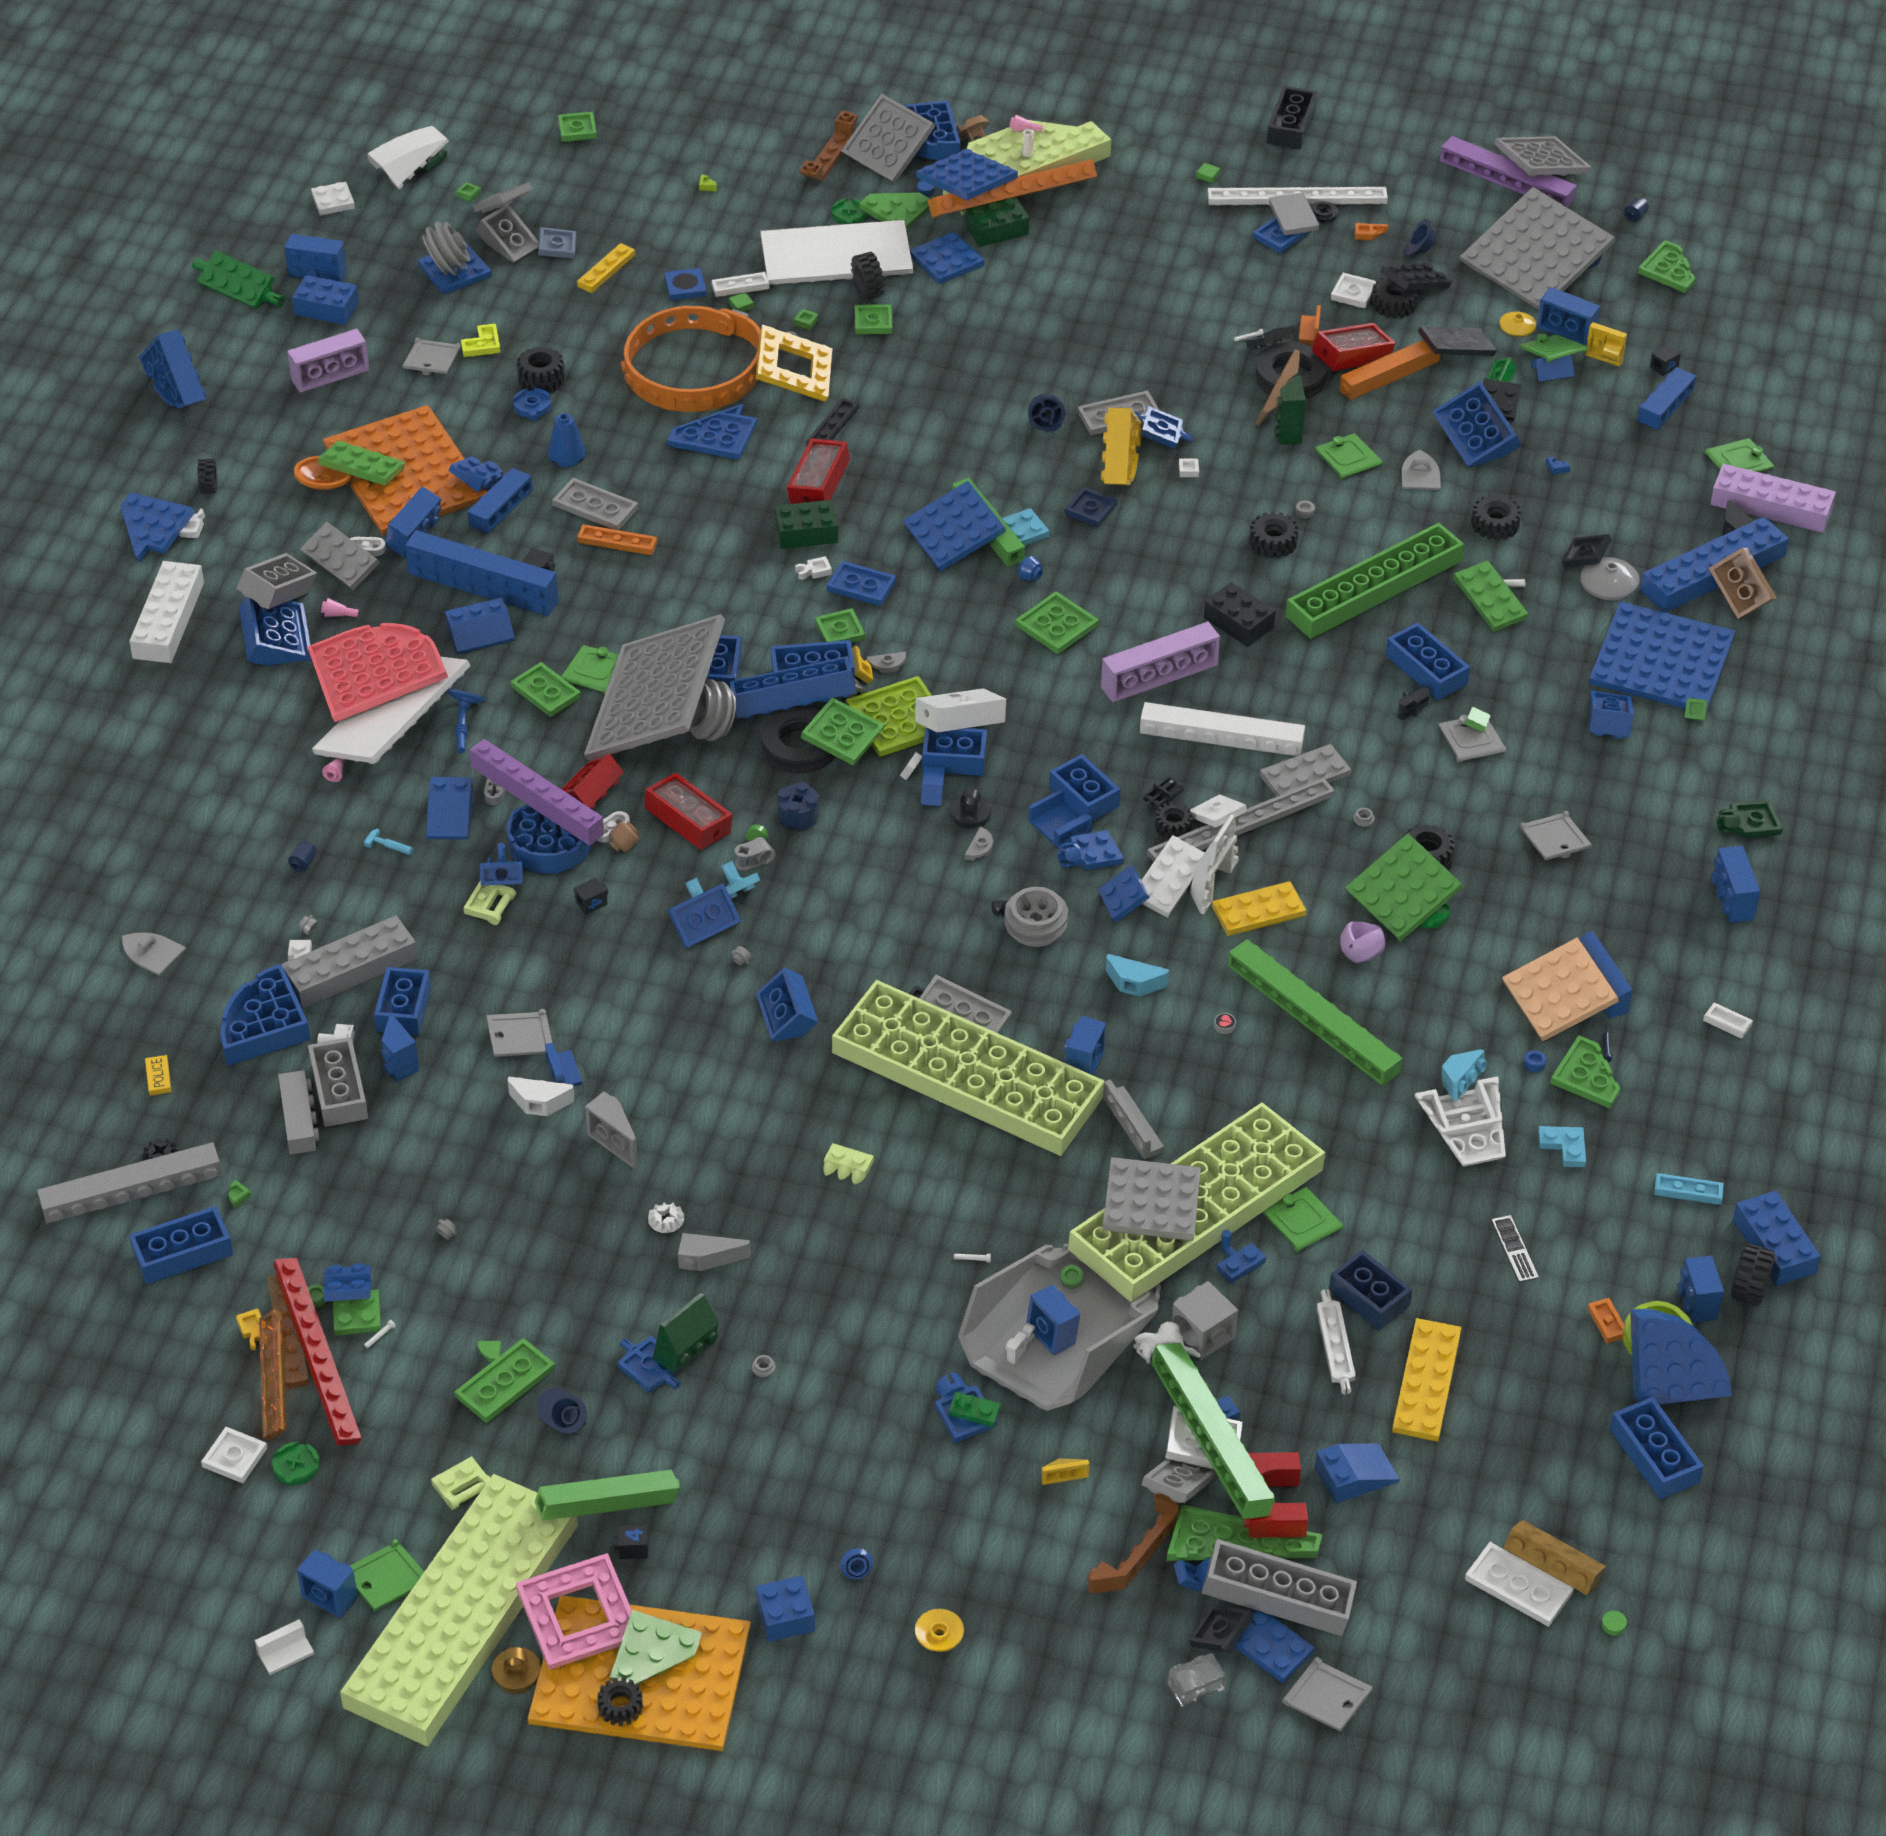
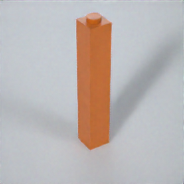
[1339,340,1441,400]

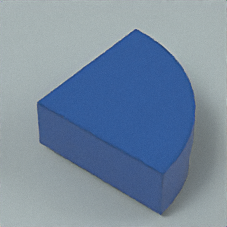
[1545,457,1571,475]

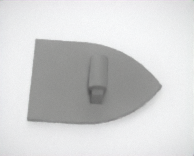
[1401,450,1441,490]
[122,933,186,976]

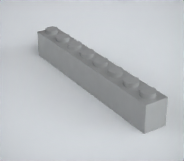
[37,1142,222,1224]

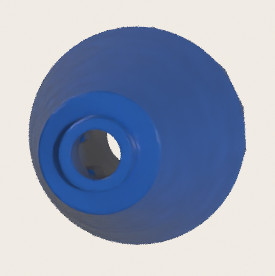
[548,413,586,467]

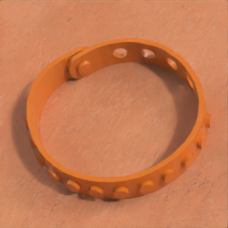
[621,306,760,412]

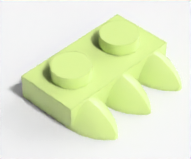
[823,1143,874,1184]

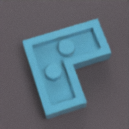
[1538,1126,1586,1167]

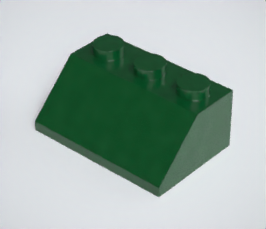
[1274,375,1306,445]
[652,1293,719,1373]

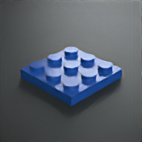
[910,231,985,284]
[417,242,492,295]

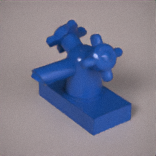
[479,843,523,886]

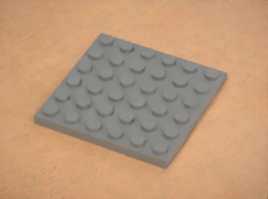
[1460,187,1615,310]

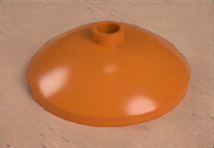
[294,456,352,491]

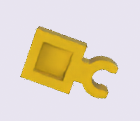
[236,1309,267,1351]

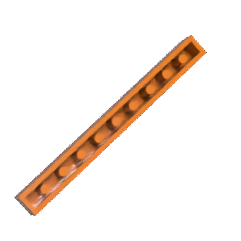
[927,159,1097,218]

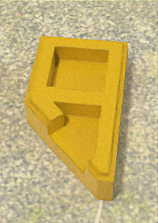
[852,646,873,684]

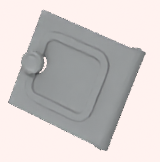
[403,338,462,375]
[1438,715,1506,763]
[1519,811,1592,860]
[486,1009,552,1057]
[1282,1657,1373,1732]

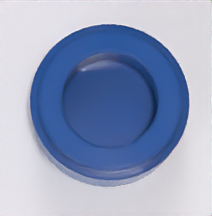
[917,180,935,196]
[1524,1051,1546,1072]

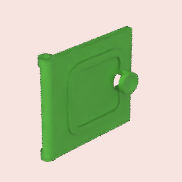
[1520,334,1588,363]
[1315,433,1383,480]
[1704,438,1774,472]
[561,645,619,694]
[1262,1187,1344,1252]
[350,1539,424,1611]

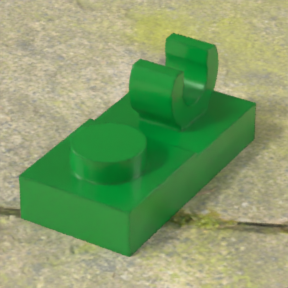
[949,1392,1001,1427]

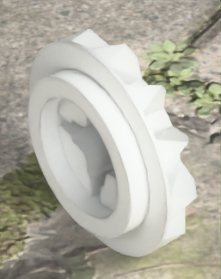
[648,1202,684,1233]

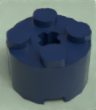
[777,781,819,831]

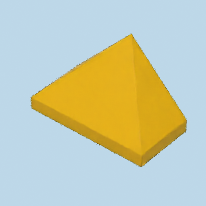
[1041,1458,1089,1485]

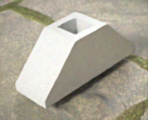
[508,1077,574,1116]

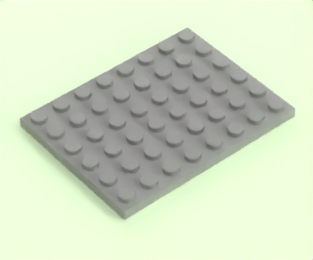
[584,614,725,761]

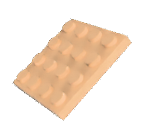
[1502,937,1619,1042]

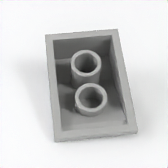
[476,204,539,263]
[585,1091,638,1169]

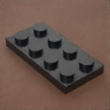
[1380,263,1452,290]

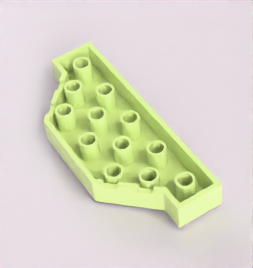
[943,120,1111,215]

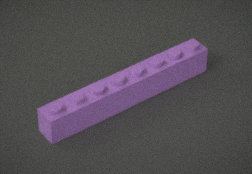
[1440,136,1577,207]
[469,739,604,846]

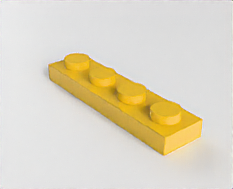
[577,243,635,293]

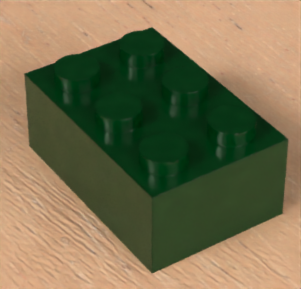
[965,197,1030,247]
[775,500,838,549]

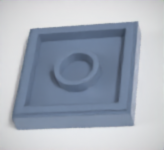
[538,227,576,259]

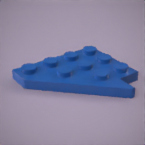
[667,404,757,460]
[120,492,195,561]

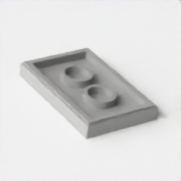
[1269,193,1319,235]

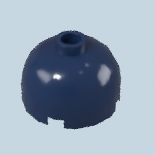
[1028,393,1066,432]

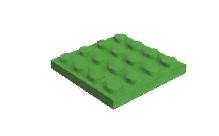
[1345,834,1463,942]

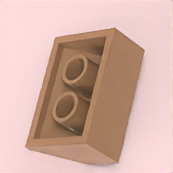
[1709,548,1777,619]

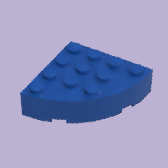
[903,101,960,160]
[139,329,206,408]
[221,964,311,1066]
[1630,1309,1732,1404]

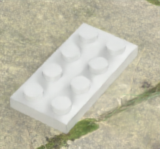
[1141,835,1204,918]
[1465,1542,1574,1627]

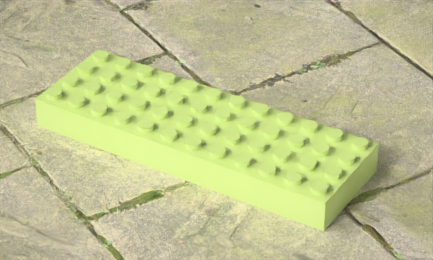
[832,980,1104,1156]
[1068,1103,1325,1302]
[340,1474,578,1747]

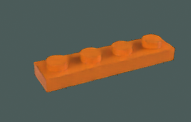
[577,524,658,555]

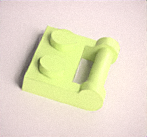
[464,882,516,925]
[431,1456,490,1510]

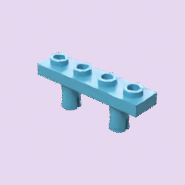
[685,861,760,899]

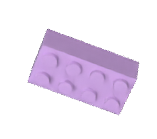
[288,329,369,392]

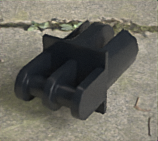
[1397,686,1430,720]
[1143,777,1184,810]

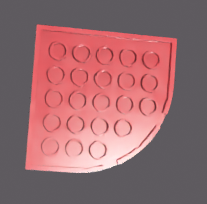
[307,623,448,722]

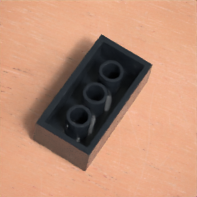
[1267,86,1318,150]

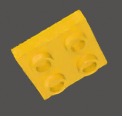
[1585,322,1627,367]

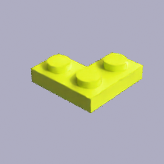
[461,324,501,357]

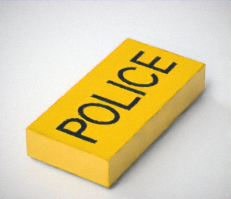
[145,1055,172,1096]

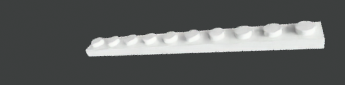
[1208,187,1388,205]

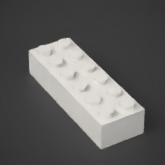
[129,561,204,663]

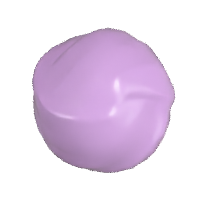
[1340,922,1385,963]

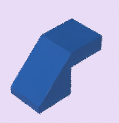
[921,766,945,807]
[1174,1557,1210,1591]

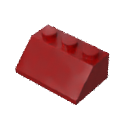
[561,753,624,809]

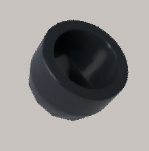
[991,900,1008,916]

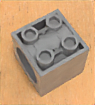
[1172,1281,1238,1361]

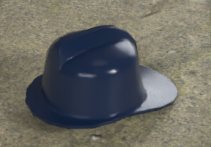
[1403,219,1436,256]
[537,1388,587,1434]

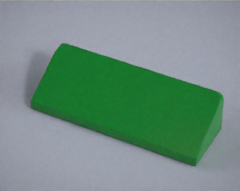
[1487,357,1517,382]

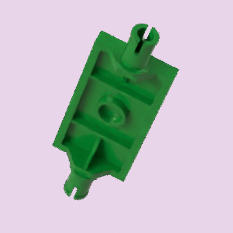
[192,250,285,310]

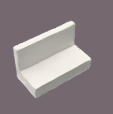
[255,1619,314,1675]

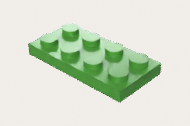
[318,441,405,486]
[1454,560,1528,632]
[455,1338,555,1423]

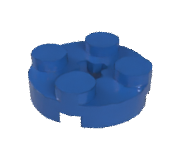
[514,388,552,421]

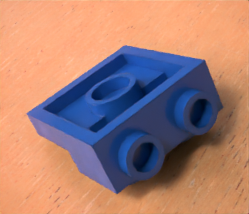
[448,456,504,492]
[323,1263,372,1302]

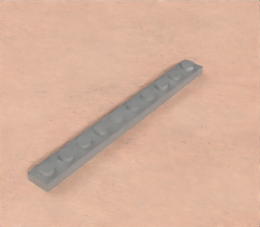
[1147,778,1335,862]

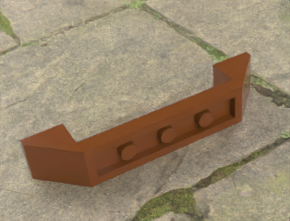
[799,111,858,182]
[1087,1493,1179,1594]

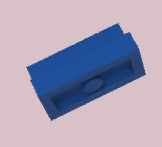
[1530,355,1574,382]
[545,1043,582,1086]

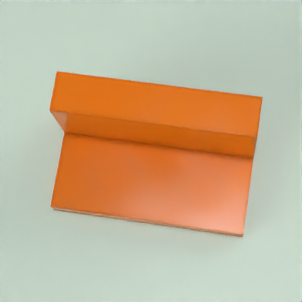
[1299,305,1321,346]

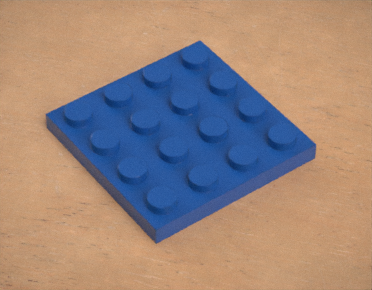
[916,149,1018,200]
[902,481,1006,572]

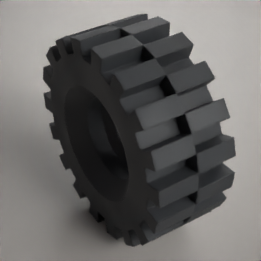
[851,251,885,301]
[1371,277,1418,319]
[1471,494,1522,541]
[1249,511,1299,558]

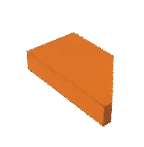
[1355,223,1388,240]

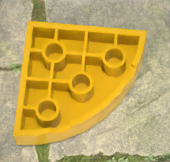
[1101,407,1142,485]

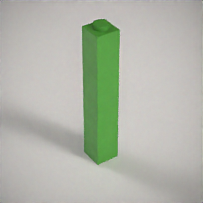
[952,478,1025,567]
[534,1470,680,1521]

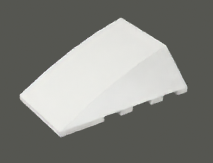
[367,126,449,190]
[1190,814,1239,914]
[1414,1076,1506,1167]

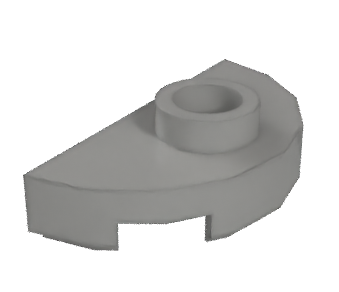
[867,652,906,673]
[965,827,993,861]

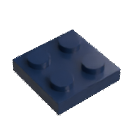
[1064,487,1117,527]

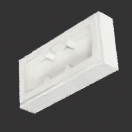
[1703,1003,1753,1039]

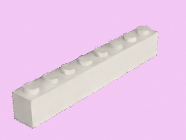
[1140,702,1305,756]

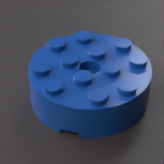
[507,804,591,874]

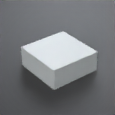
[1179,459,1199,477]
[900,752,922,780]

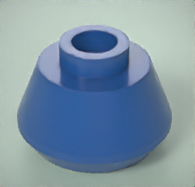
[1018,556,1043,581]
[840,1548,873,1580]

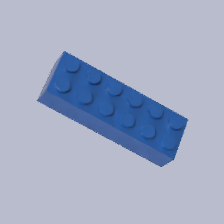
[729,656,856,719]

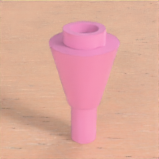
[1010,115,1043,132]
[321,598,359,617]
[322,758,346,782]

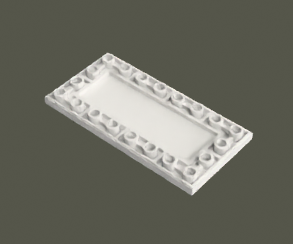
[761,220,913,285]
[312,657,470,764]

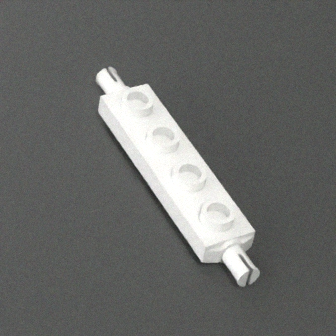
[1316,1289,1355,1394]

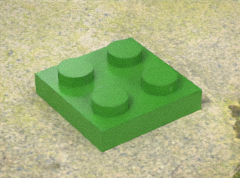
[558,112,597,142]
[855,304,892,335]
[815,609,865,643]
[333,1289,381,1336]

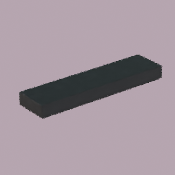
[806,398,859,447]

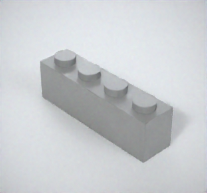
[278,1070,320,1155]

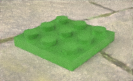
[1015,591,1099,654]
[801,697,884,766]

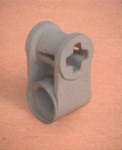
[735,837,775,872]

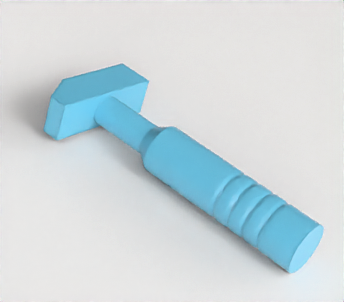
[364,829,413,855]

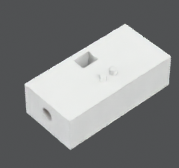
[915,688,1006,732]

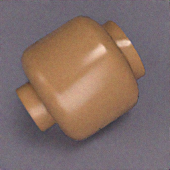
[609,822,639,852]

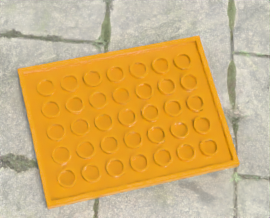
[528,1595,751,1751]

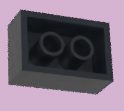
[1204,582,1276,647]

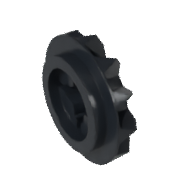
[1310,202,1338,223]
[142,1138,178,1161]

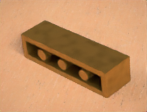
[1504,1520,1606,1595]

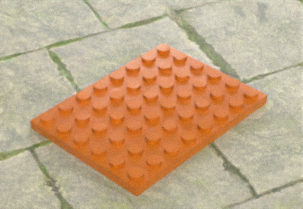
[323,405,487,535]

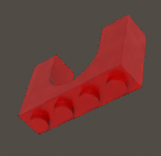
[1243,1452,1308,1538]

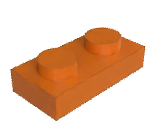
[1587,1298,1625,1344]

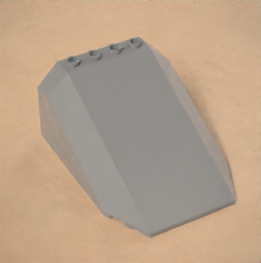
[958,1244,1161,1411]

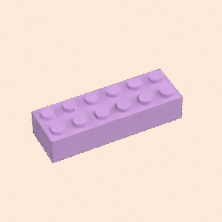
[1710,464,1836,533]
[1101,622,1220,702]

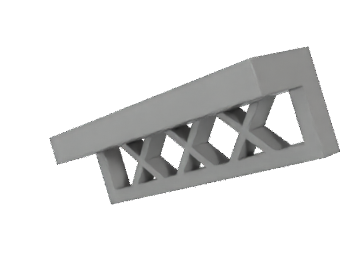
[1104,1080,1164,1160]

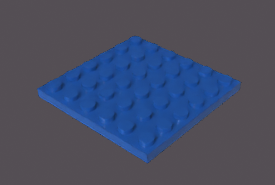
[1589,601,1735,712]

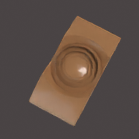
[1255,349,1299,426]

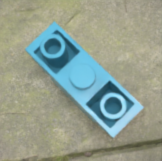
[1106,954,1169,997]
[1442,1050,1487,1101]

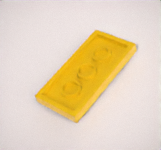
[1212,881,1306,936]

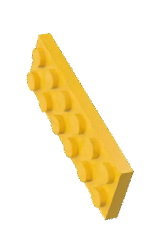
[1392,1318,1462,1442]

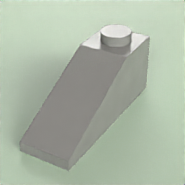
[678,1233,750,1271]

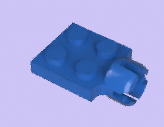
[1057,830,1124,870]
[934,1373,997,1443]

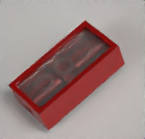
[1311,323,1396,371]
[787,438,850,504]
[644,773,733,850]

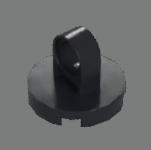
[950,788,991,829]

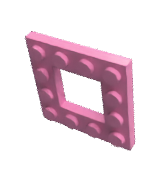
[516,1553,632,1670]

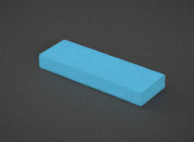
[1654,1173,1724,1205]

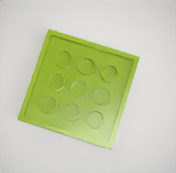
[845,676,932,757]

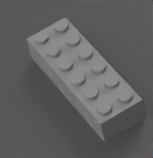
[282,915,418,1009]
[1202,1539,1357,1636]

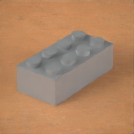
[236,553,317,609]
[308,1037,368,1127]

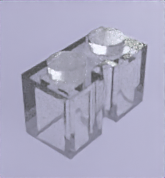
[1167,1653,1226,1707]

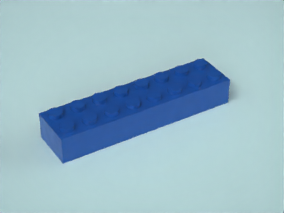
[1640,517,1789,613]
[405,530,559,616]

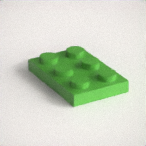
[511,662,581,717]

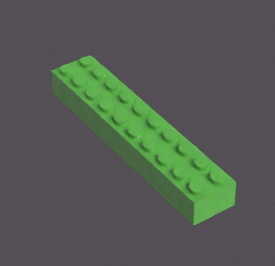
[1286,523,1464,639]

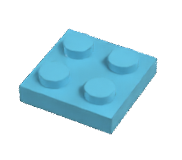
[1002,508,1050,546]

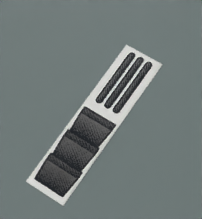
[1492,1215,1538,1281]

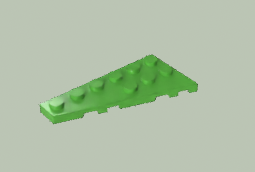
[1167,1505,1322,1561]

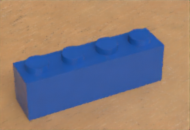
[1638,367,1696,430]
[467,468,533,534]

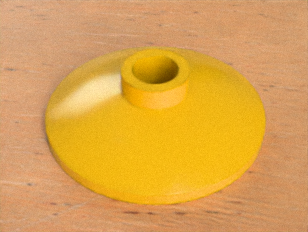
[1499,312,1536,337]
[915,1609,964,1652]

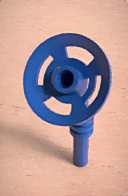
[446,689,486,753]

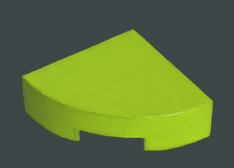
[699,175,717,192]

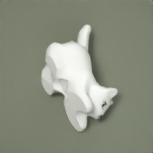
[1134,1322,1201,1364]

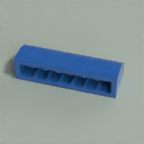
[1579,931,1632,1019]

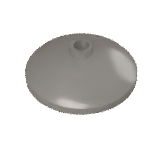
[1580,557,1639,600]

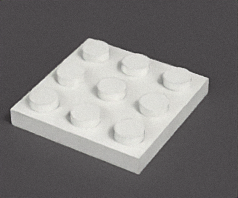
[1165,1406,1242,1469]

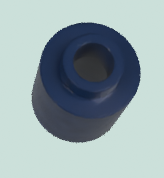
[1624,198,1649,222]
[288,841,316,872]

